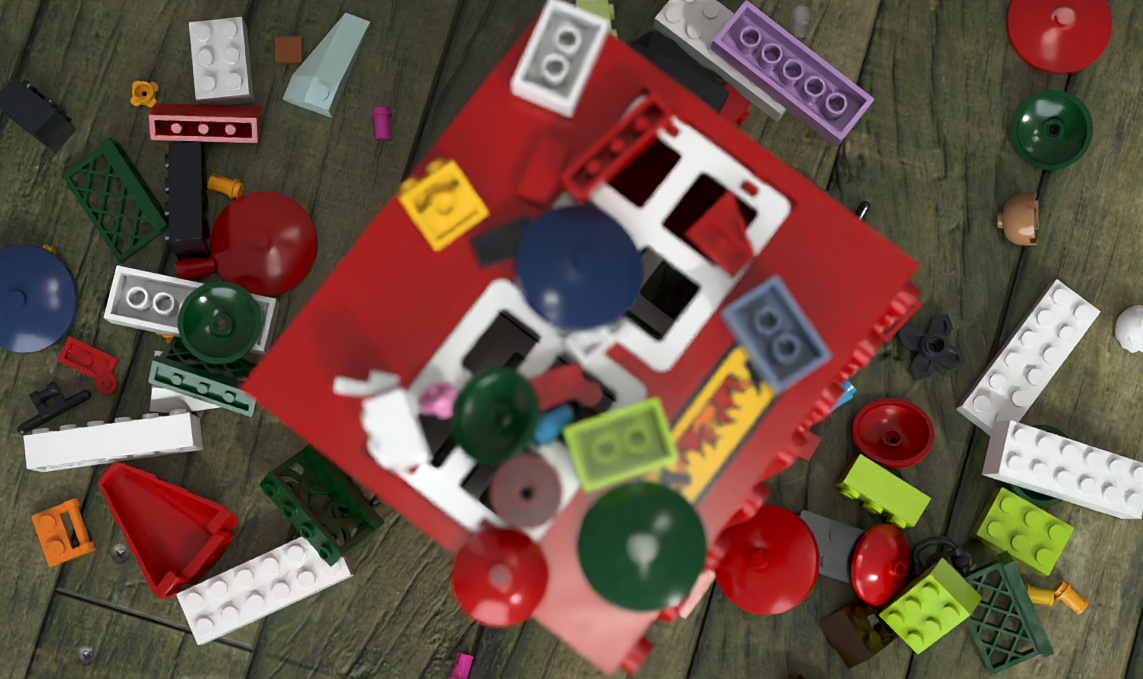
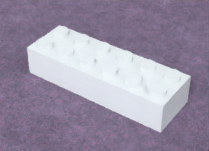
[653,0,787,122]
[104,265,280,356]
[955,279,1100,436]
[24,409,203,472]
[982,420,1143,519]
[176,535,354,645]

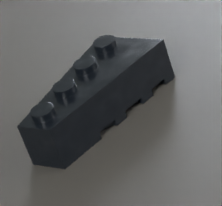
[164,141,211,260]

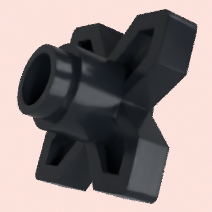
[897,314,966,381]

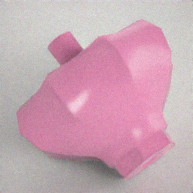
[418,382,457,418]

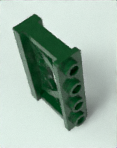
[259,443,385,567]

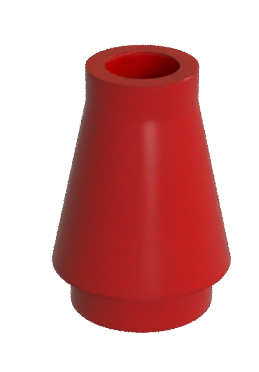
[174,257,216,281]

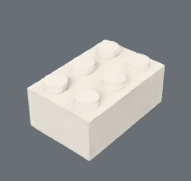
[512,0,610,118]
[189,17,254,105]
[361,388,432,473]

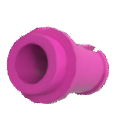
[371,106,392,141]
[448,652,474,679]

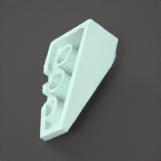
[283,13,370,118]

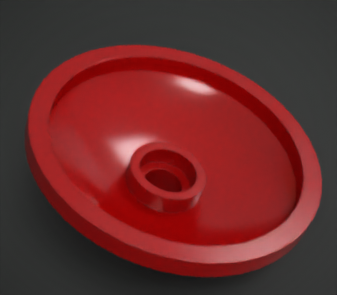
[852,398,935,468]
[851,523,911,606]
[451,527,550,626]

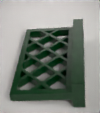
[62,138,169,263]
[148,337,258,417]
[961,551,1054,675]

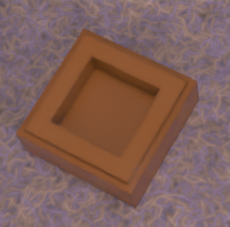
[275,36,303,65]

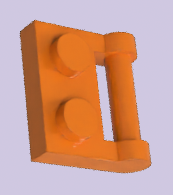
[31,498,96,567]

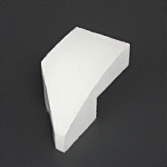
[562,324,632,369]
[334,371,399,396]

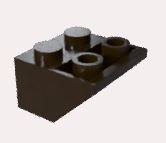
[819,596,898,669]

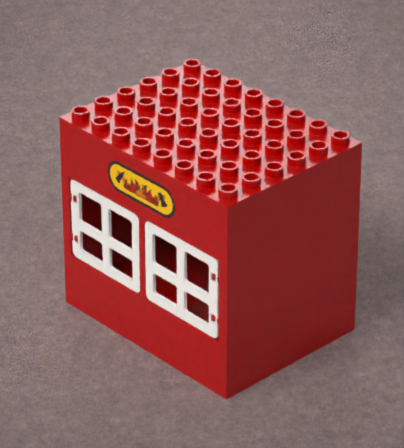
[240,0,921,676]

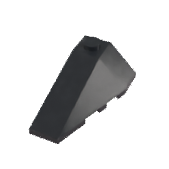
[630,31,730,114]

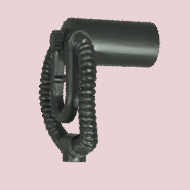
[910,536,985,583]

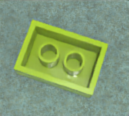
[563,397,679,494]
[835,454,931,529]
[969,487,1074,576]
[879,557,982,654]

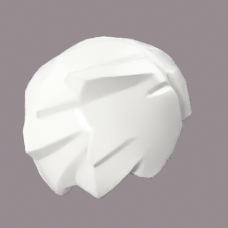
[1115,305,1143,353]

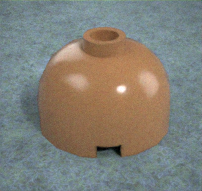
[997,193,1039,246]

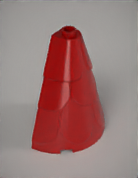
[98,461,237,599]

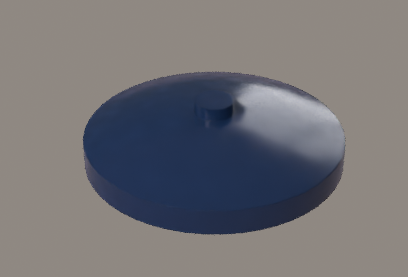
[513,205,643,332]
[0,245,79,353]

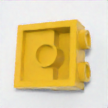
[396,158,489,251]

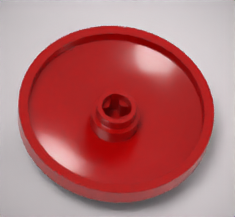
[1006,0,1112,75]
[210,191,318,297]
[714,504,820,615]

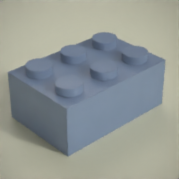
[719,275,832,397]

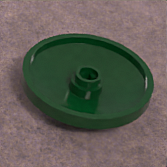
[576,481,708,613]

